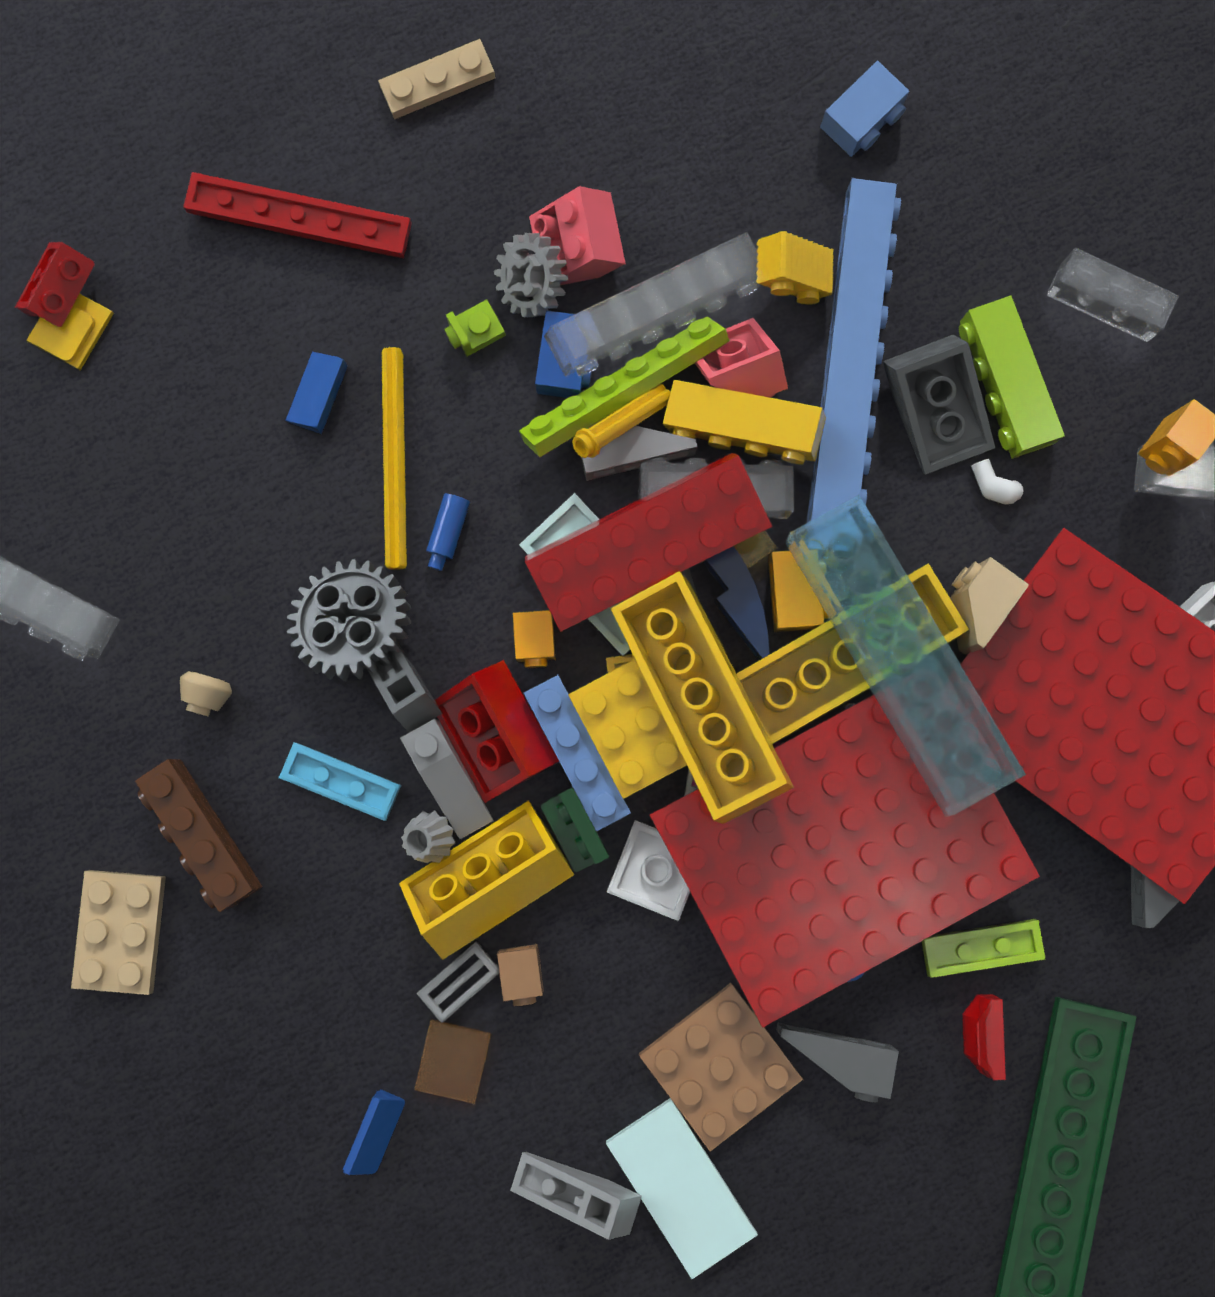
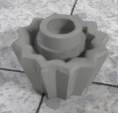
[401,810,455,863]

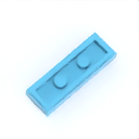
[279,742,401,821]

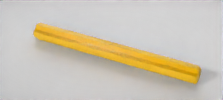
[382,347,407,570]

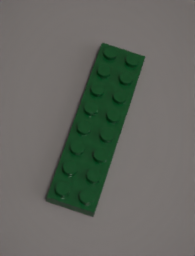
[995,997,1136,1297]

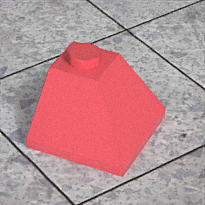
[695,318,788,398]

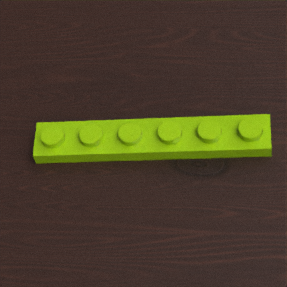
[519,316,730,457]

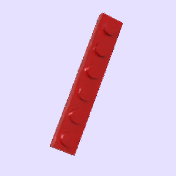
[183,172,412,259]

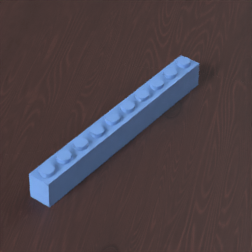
[803,178,901,558]

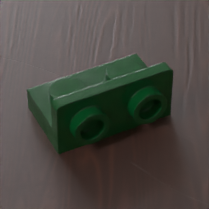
[541,787,609,872]

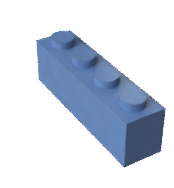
[524,675,631,831]

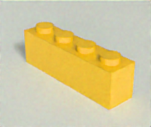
[663,380,826,464]

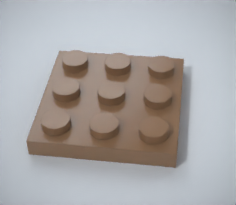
[639,983,803,1151]

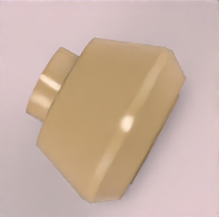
[180,671,232,717]

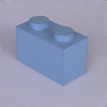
[820,60,909,157]

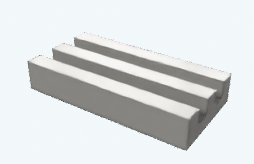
[417,941,500,1023]

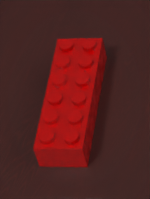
[525,453,772,632]

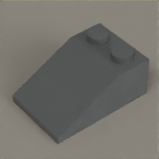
[882,335,995,475]

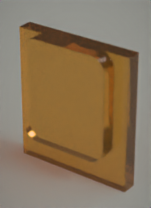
[414,1019,491,1104]

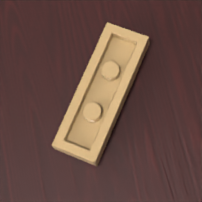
[378,39,495,119]

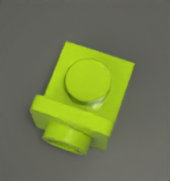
[444,300,506,356]

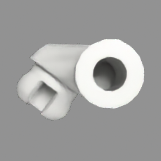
[971,459,1023,504]

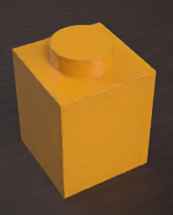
[513,610,555,668]

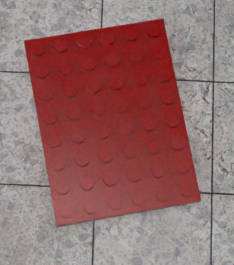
[939,528,1215,904]
[650,668,1040,1028]

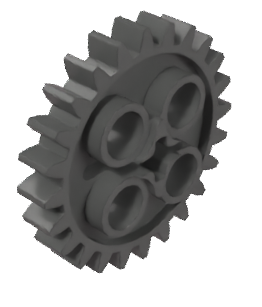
[287,559,411,681]

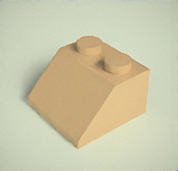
[950,557,1029,655]

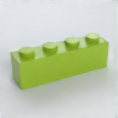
[959,296,1065,459]

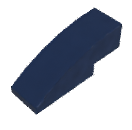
[703,546,769,661]

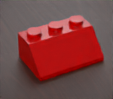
[435,660,559,803]

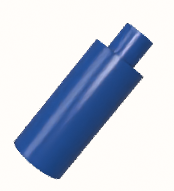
[426,493,470,571]

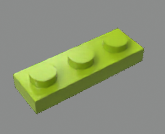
[921,919,1045,978]

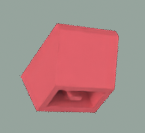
[529,186,626,285]

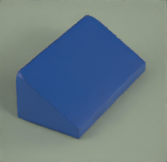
[286,352,348,434]
[343,1089,405,1175]

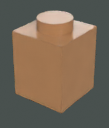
[497,944,544,1006]

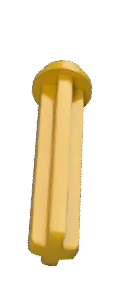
[572,384,671,458]

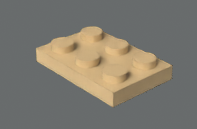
[71,870,166,995]

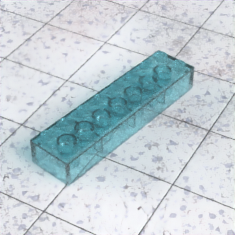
[786,495,1026,817]

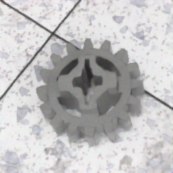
[494,233,568,317]

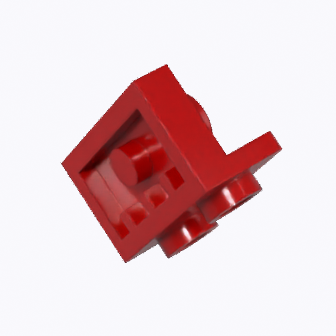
[15,242,94,327]

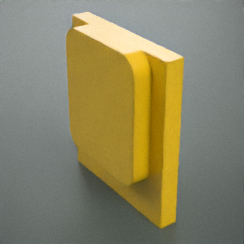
[26,293,114,370]

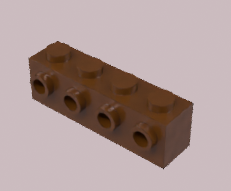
[135,759,263,912]

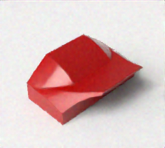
[962,994,1006,1080]

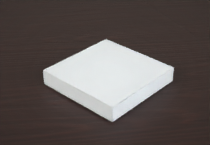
[607,820,690,921]

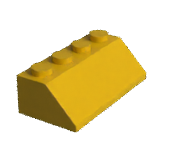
[399,800,574,960]

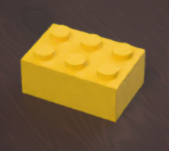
[568,659,687,799]

